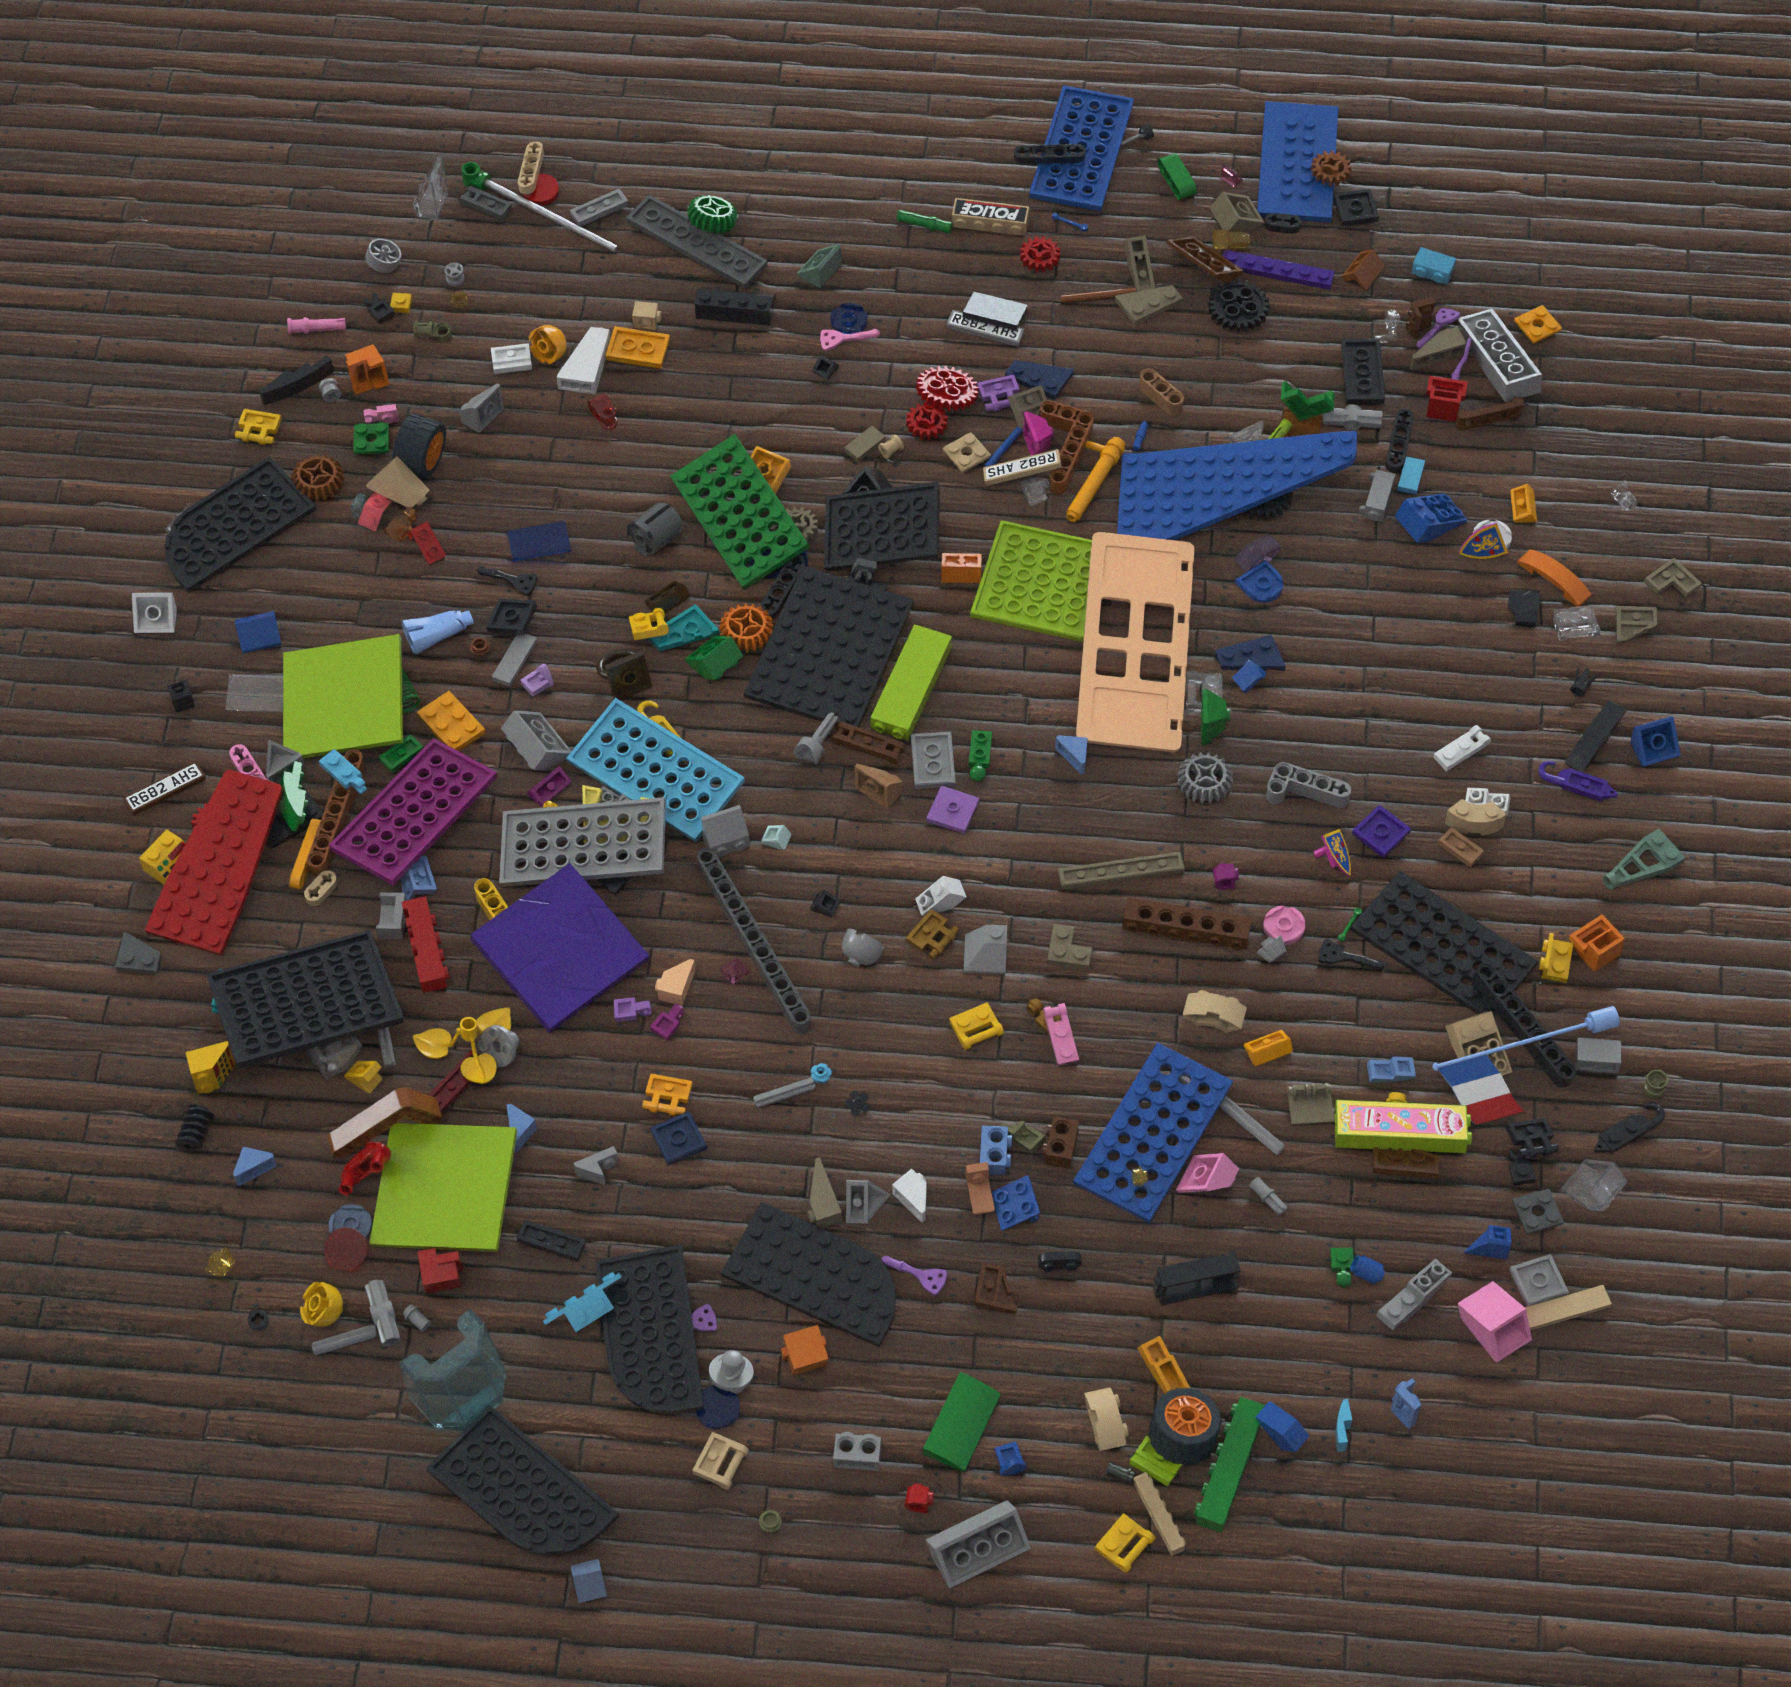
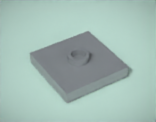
[1509,1254,1569,1307]

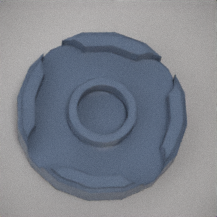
[329,1204,373,1247]

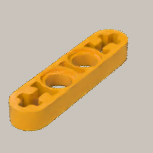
[289,818,321,890]

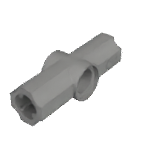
[1323,405,1382,431]
[365,1280,401,1347]

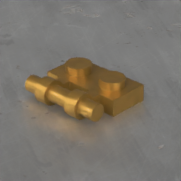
[906,909,959,960]

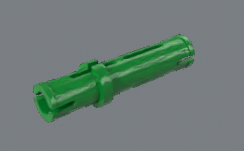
[896,209,953,234]

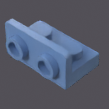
[400,856,437,900]
[1390,1378,1421,1429]

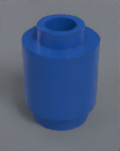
[1350,1255,1385,1284]

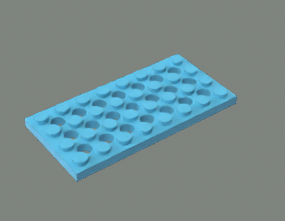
[566,698,745,842]

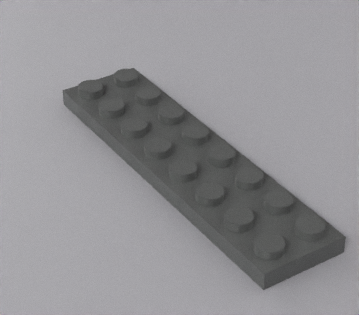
[626,195,768,289]

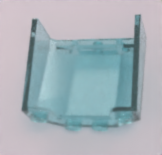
[399,1308,506,1430]

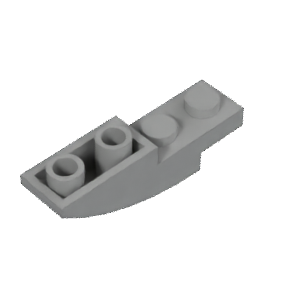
[1376,1259,1452,1330]

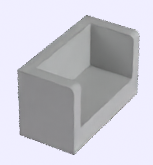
[376,892,406,939]
[1575,1037,1621,1074]

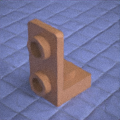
[966,1162,995,1215]

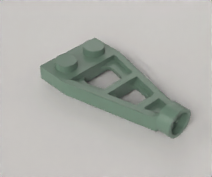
[1602,829,1686,890]

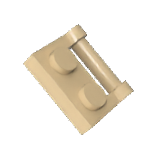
[692,1432,749,1490]

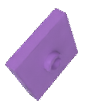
[926,786,980,834]

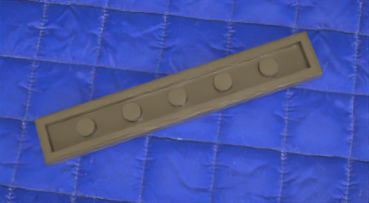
[1058,852,1185,890]

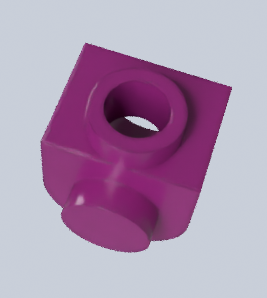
[1213,863,1239,890]

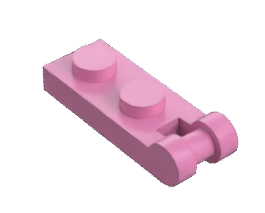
[1043,1003,1079,1066]

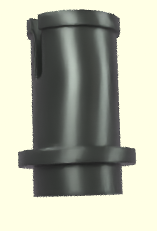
[1105,1462,1136,1485]

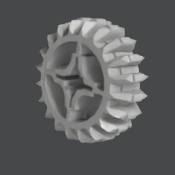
[1178,752,1233,804]

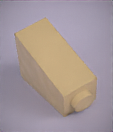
[366,456,430,509]

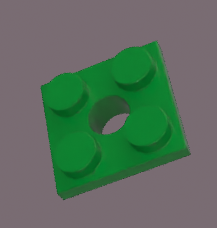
[353,422,389,455]

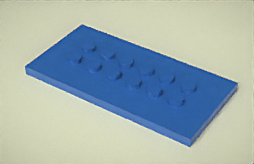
[1257,101,1338,223]

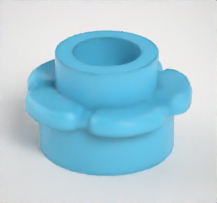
[811,1063,832,1084]

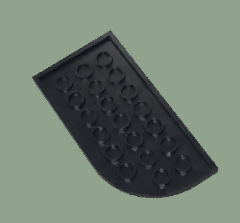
[165,456,316,593]
[721,1202,896,1347]
[595,1244,705,1414]
[426,1405,620,1555]

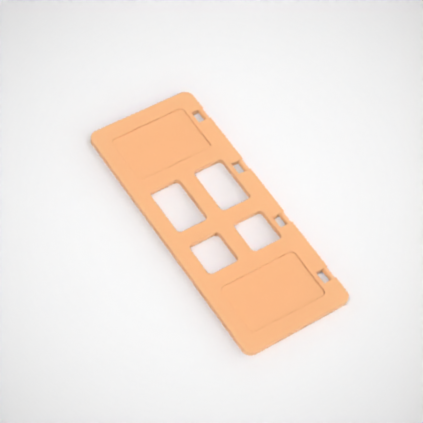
[1076,532,1194,753]

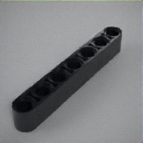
[1473,963,1576,1087]

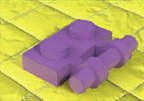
[977,374,1019,412]

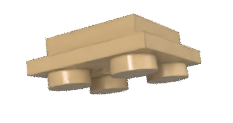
[942,432,991,473]

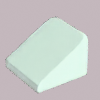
[761,825,791,850]

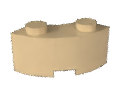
[1445,799,1506,835]
[1182,990,1247,1033]
[1084,1388,1129,1451]

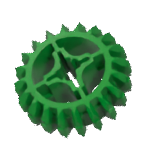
[687,195,738,234]

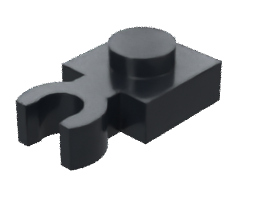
[364,293,395,324]
[1508,1147,1536,1186]

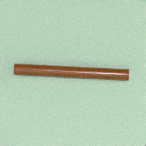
[1060,288,1136,303]

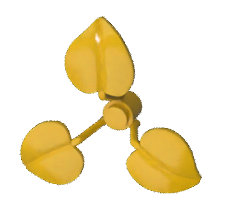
[413,1007,511,1084]

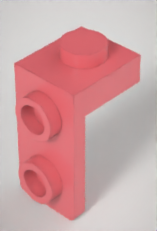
[358,492,393,532]

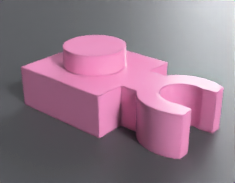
[363,404,398,424]

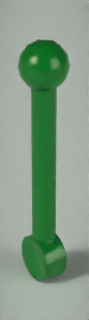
[1338,908,1362,942]

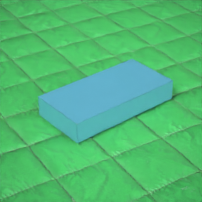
[1397,456,1425,494]

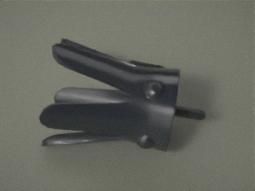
[1570,668,1597,697]

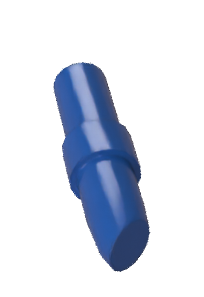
[1132,420,1148,451]

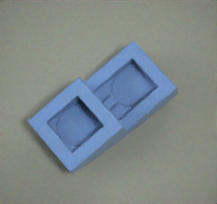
[1367,1057,1416,1083]

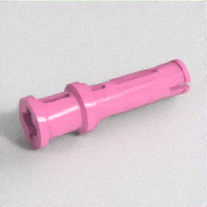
[287,317,346,335]

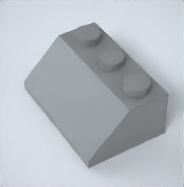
[501,711,572,771]

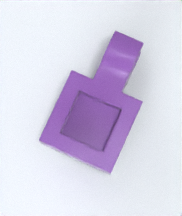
[614,997,652,1022]

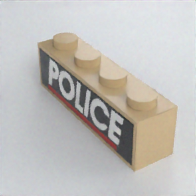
[952,198,1029,236]

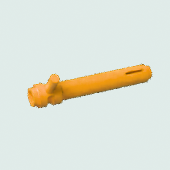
[1066,437,1126,522]

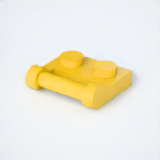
[629,608,669,640]
[949,1002,1004,1050]
[1095,1513,1156,1573]

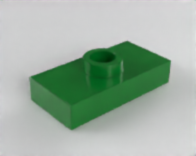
[379,734,424,774]

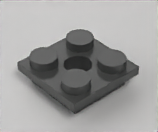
[1512,1189,1564,1234]

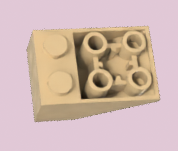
[1445,1011,1512,1076]

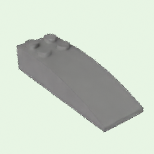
[1457,308,1542,403]

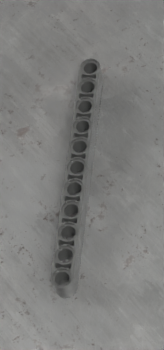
[697,848,811,1034]

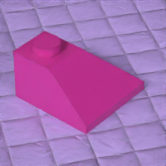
[1023,411,1054,456]

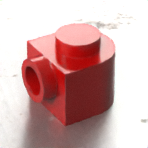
[904,1484,934,1514]

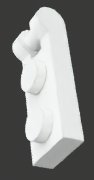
[1433,725,1491,772]

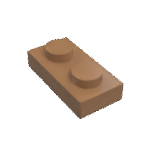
[1438,827,1484,868]

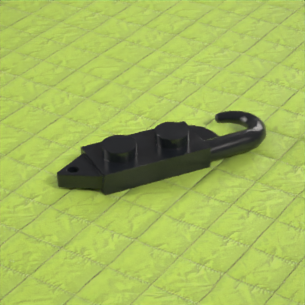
[1594,1102,1665,1154]

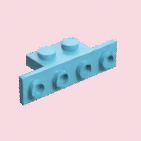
[543,1272,622,1332]

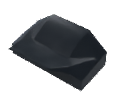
[1508,589,1539,627]

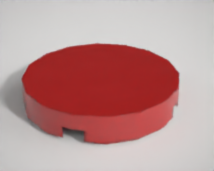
[523,174,559,206]

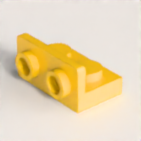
[1539,933,1573,983]

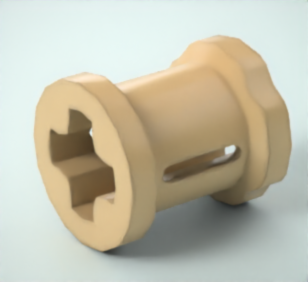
[878,435,904,459]

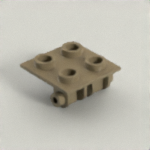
[1287,1083,1335,1125]

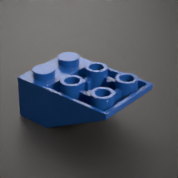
[1395,493,1468,543]

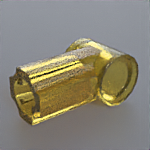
[1212,230,1250,249]

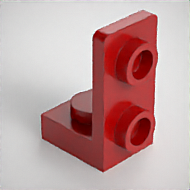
[407,522,446,565]

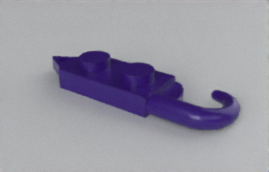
[1538,761,1618,801]

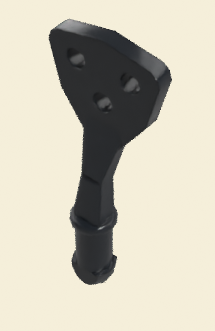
[477,566,537,596]
[1318,939,1384,970]

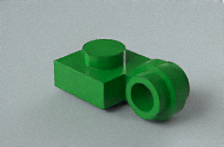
[1330,1248,1354,1288]

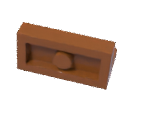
[1342,249,1385,290]

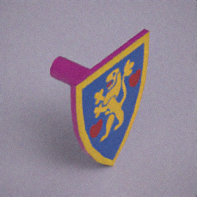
[1459,522,1508,559]
[1314,829,1351,877]

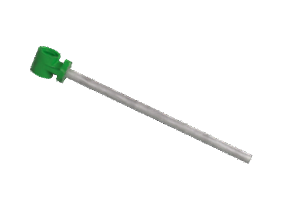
[461,162,618,252]

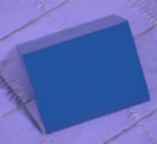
[235,611,282,654]
[1630,716,1681,766]

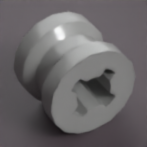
[445,262,465,287]
[319,378,341,402]

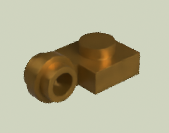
[1026,998,1061,1036]

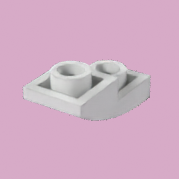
[1465,788,1510,816]

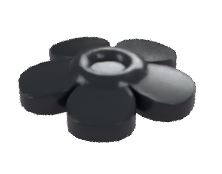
[845,1091,869,1115]

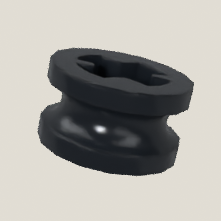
[248,1309,269,1331]

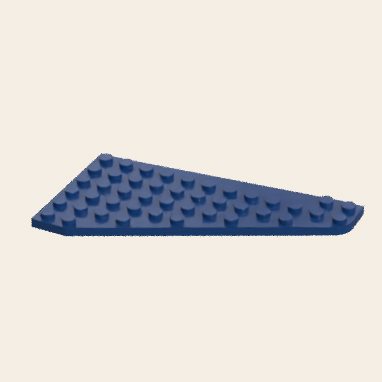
[1117,431,1357,540]

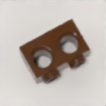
[1042,1116,1079,1169]

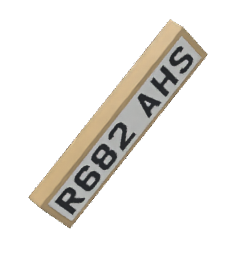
[983,449,1061,486]

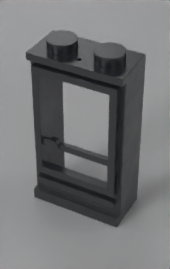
[1153,1251,1241,1306]

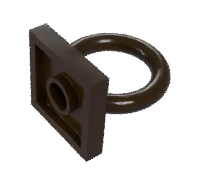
[596,648,653,700]

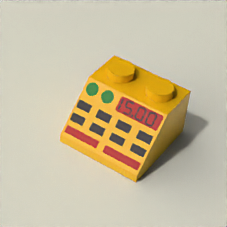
[139,829,186,885]
[186,1041,235,1094]

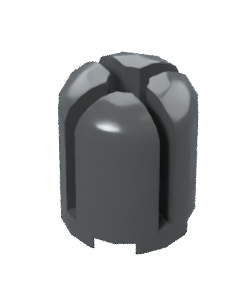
[626,502,682,556]

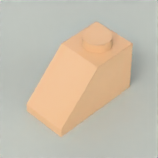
[655,959,695,1006]

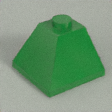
[1201,689,1230,745]

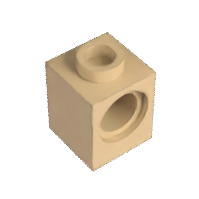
[632,301,661,330]

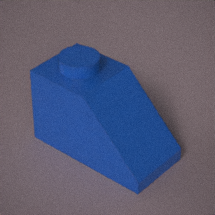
[1255,1402,1310,1452]

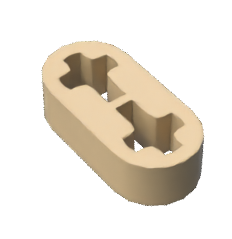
[304,871,338,906]

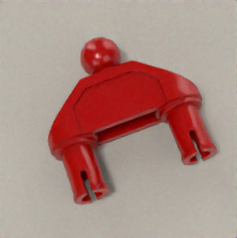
[338,1141,392,1196]

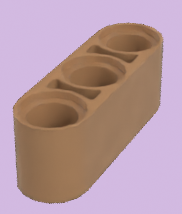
[1139,368,1184,417]

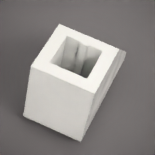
[915,876,966,916]

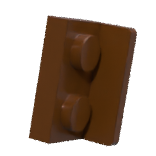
[1406,297,1436,339]

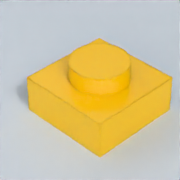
[390,293,412,313]

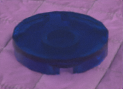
[830,303,868,334]
[696,1386,740,1430]

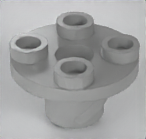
[478,1025,519,1068]
[709,1350,754,1393]

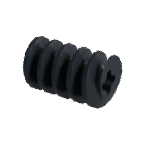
[175,1104,214,1153]

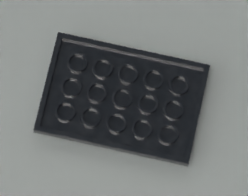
[824,482,940,571]

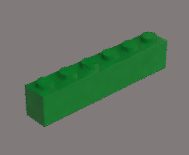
[1194,1396,1265,1533]

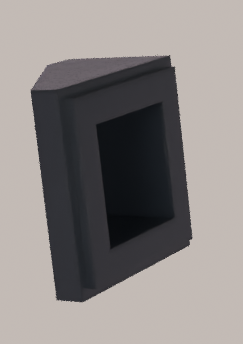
[811,355,840,380]
[810,889,840,918]

